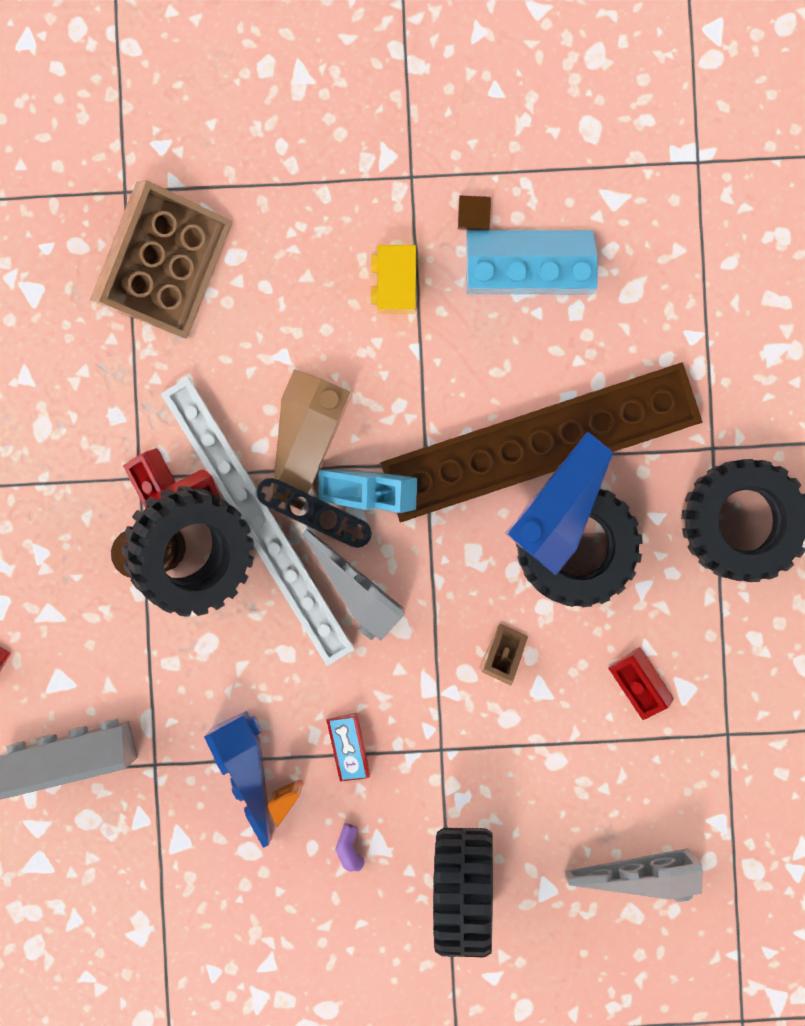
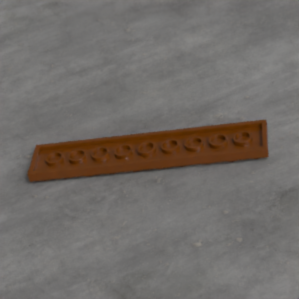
[380,362,703,523]

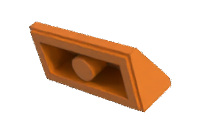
[267,779,304,827]

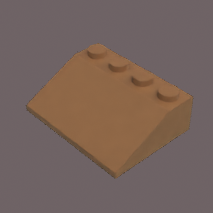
[90,180,233,339]

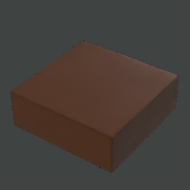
[457,195,491,230]

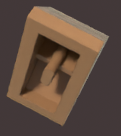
[479,623,528,686]

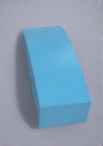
[318,469,417,513]

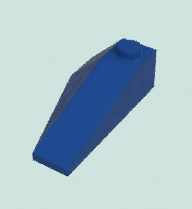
[504,432,613,575]
[204,711,272,848]

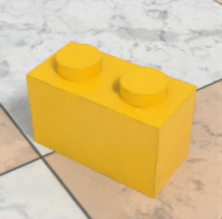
[371,245,416,314]

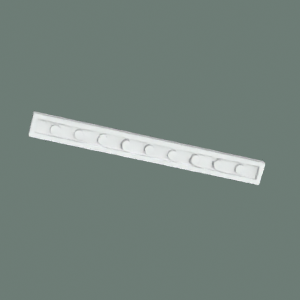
[161,377,355,666]

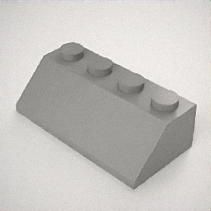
[0,718,137,800]

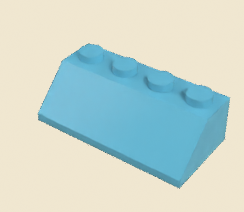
[466,230,597,295]

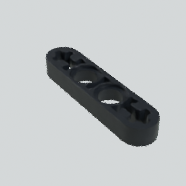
[255,478,372,548]

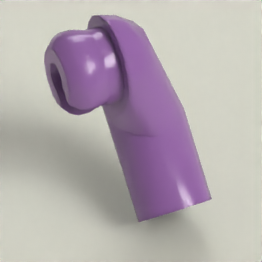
[335,823,365,872]

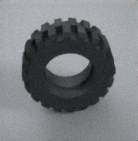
[681,459,805,582]
[122,486,254,617]
[516,489,643,608]
[433,827,493,958]

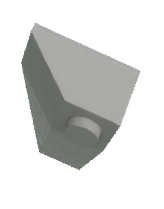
[302,529,405,641]
[564,848,703,902]

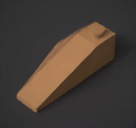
[272,369,352,510]

